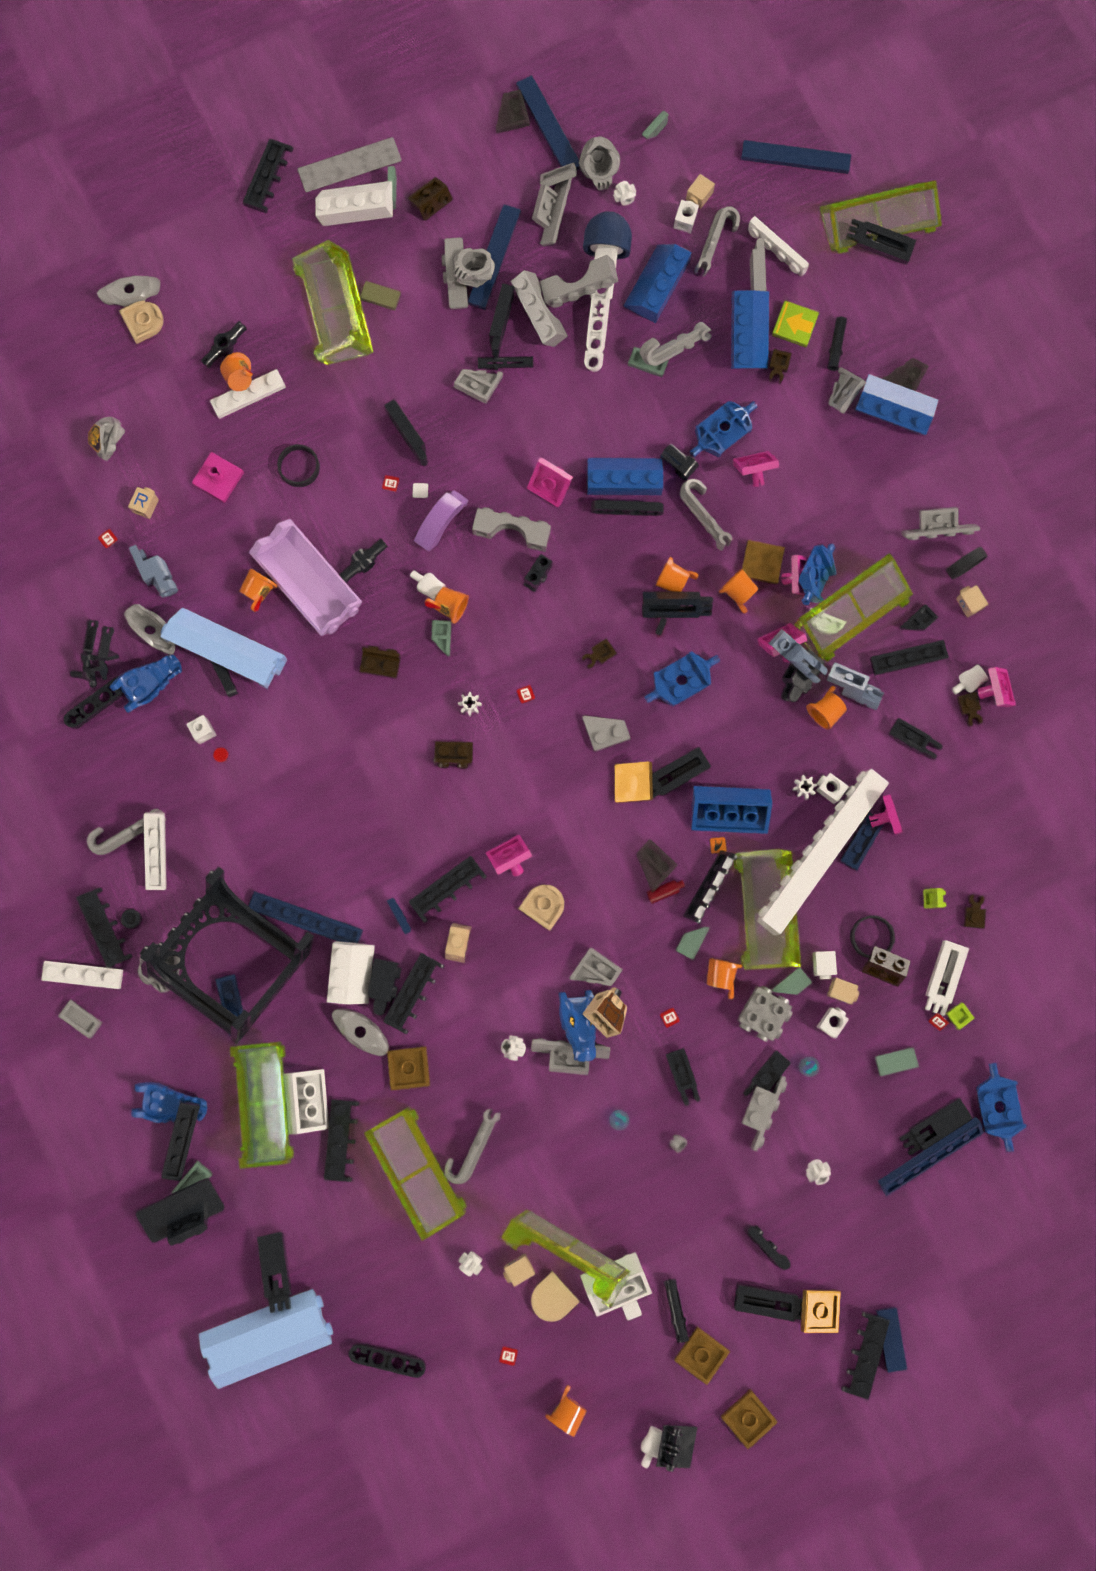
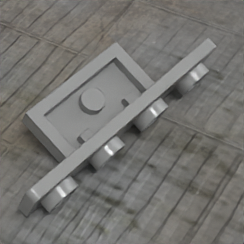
[532,178,572,246]
[442,238,468,309]
[901,507,980,540]
[531,1038,610,1075]
[741,1075,787,1152]

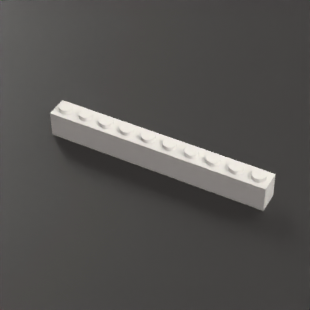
[757,769,889,936]

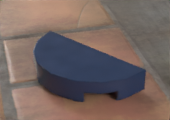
[387,897,411,934]

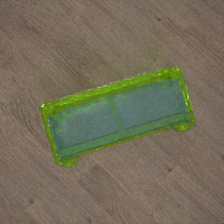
[230,1041,294,1169]

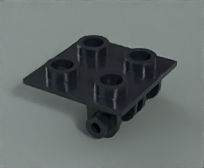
[656,1425,698,1472]

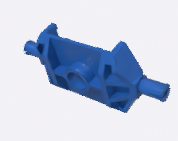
[689,401,758,457]
[798,544,837,605]
[644,651,721,707]
[976,1063,1026,1152]

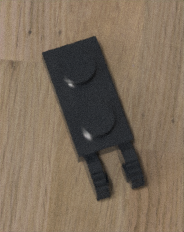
[888,718,943,760]
[665,1048,701,1106]
[743,1050,791,1096]
[743,1224,791,1270]

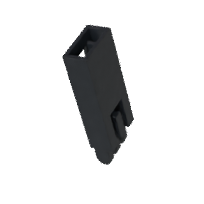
[846,219,917,265]
[489,284,514,357]
[384,399,428,466]
[642,592,714,618]
[652,747,711,799]
[899,1097,973,1155]
[257,1232,292,1313]
[734,1283,803,1321]

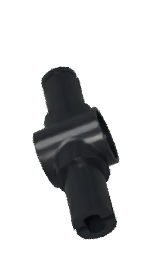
[200,321,247,369]
[339,538,388,583]

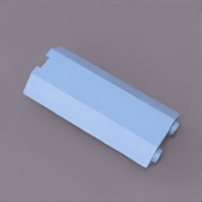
[161,608,287,689]
[199,1289,333,1389]

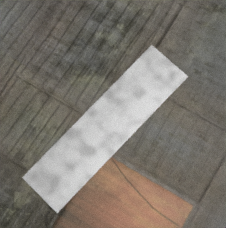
[297,137,402,192]

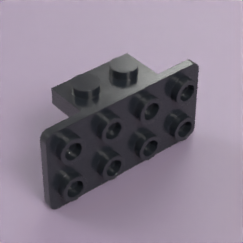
[136,1178,225,1246]

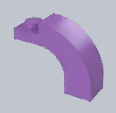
[414,490,469,551]

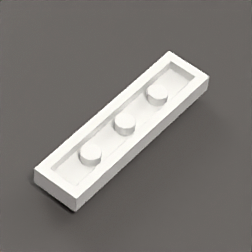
[748,216,809,277]
[210,369,286,419]
[144,812,166,890]
[41,961,123,989]

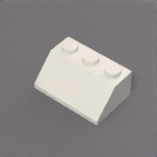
[327,941,375,1004]
[278,1069,329,1135]
[580,1252,652,1317]

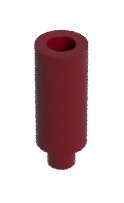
[646,880,685,904]

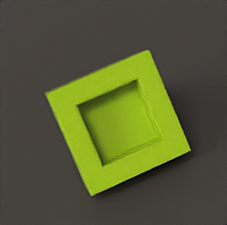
[923,888,946,909]
[946,1002,975,1030]

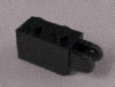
[781,649,825,702]
[368,959,402,1015]

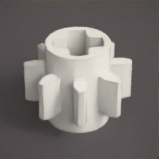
[613,181,636,205]
[458,692,482,717]
[792,775,817,800]
[501,1035,526,1061]
[806,1159,831,1185]
[459,1251,483,1277]

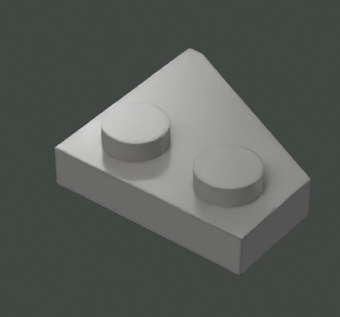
[828,367,866,414]
[454,369,503,404]
[582,716,630,752]
[570,947,623,986]

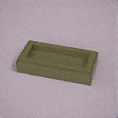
[360,281,401,311]

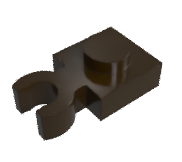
[769,349,792,384]
[581,638,617,669]
[956,692,983,727]
[964,894,986,929]

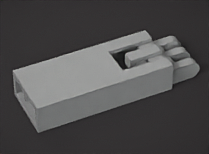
[750,238,766,291]

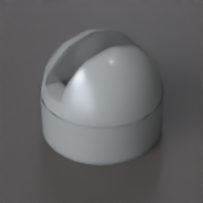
[670,1135,687,1153]

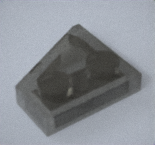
[495,89,530,134]
[882,358,929,391]
[636,839,678,892]

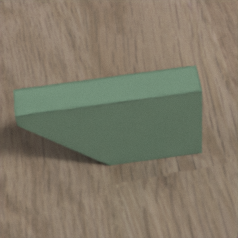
[642,111,669,139]
[431,620,451,657]
[676,927,709,960]
[772,967,812,995]

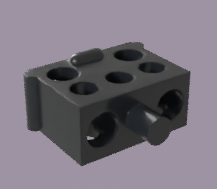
[523,554,553,592]

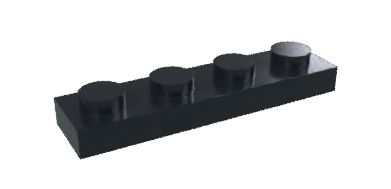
[870,640,949,676]
[161,1100,200,1181]

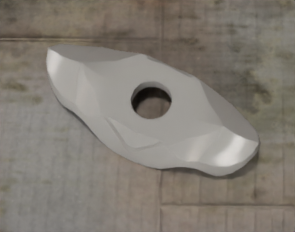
[97,276,160,307]
[124,604,175,655]
[332,1008,389,1056]

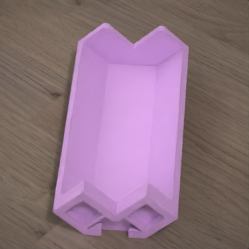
[249,519,362,636]

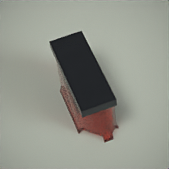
[655,617,668,638]

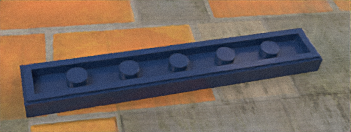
[516,75,580,171]
[741,140,851,174]
[468,204,521,310]
[249,891,363,943]
[878,1117,984,1196]

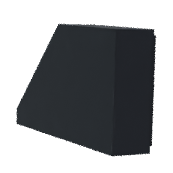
[899,604,938,631]

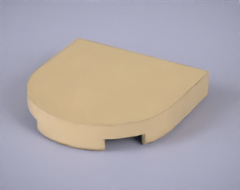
[119,301,163,344]
[518,885,564,931]
[531,1271,580,1322]

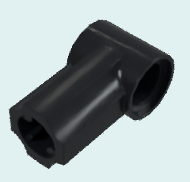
[660,444,699,480]

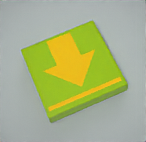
[772,301,819,348]

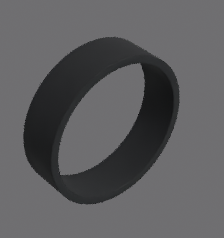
[277,444,320,487]
[946,547,988,580]
[850,915,895,958]

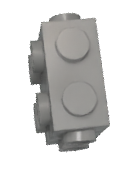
[737,985,793,1042]

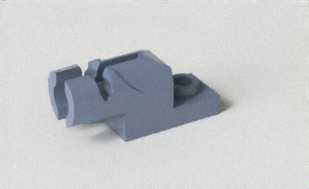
[129,545,178,598]
[769,629,827,683]
[827,662,884,710]

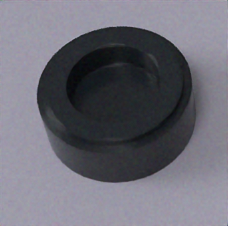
[121,909,142,929]

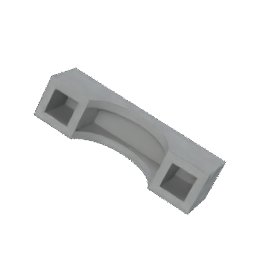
[540,255,618,308]
[511,270,568,347]
[472,507,551,552]

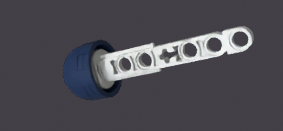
[583,211,632,372]

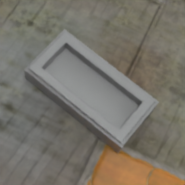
[540,163,576,187]
[58,1000,103,1039]

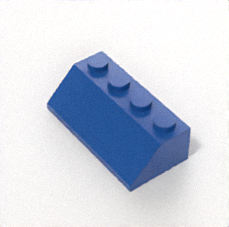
[623,244,692,323]
[731,290,769,369]
[854,374,938,436]
[587,458,663,495]
[691,786,773,834]

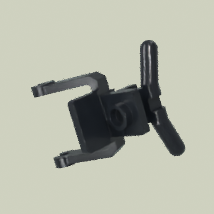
[70,619,119,688]

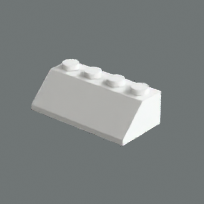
[316,181,393,226]

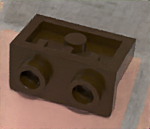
[407,176,453,221]
[359,645,401,679]
[434,741,473,769]
[862,946,910,987]

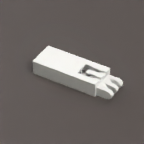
[925,940,969,1016]

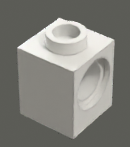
[674,200,699,234]
[186,715,216,744]
[816,773,849,804]
[812,951,837,979]
[817,1007,849,1039]

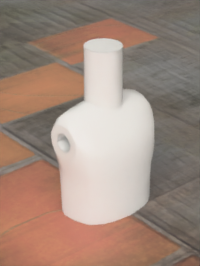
[410,570,446,601]
[952,665,989,695]
[641,1426,662,1468]

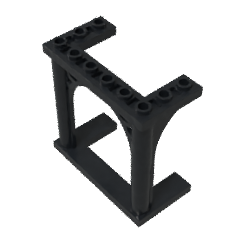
[139,866,314,1045]

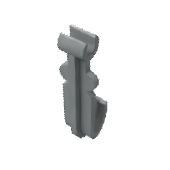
[694,207,740,277]
[640,322,712,366]
[680,479,732,551]
[87,809,167,855]
[445,1109,500,1184]

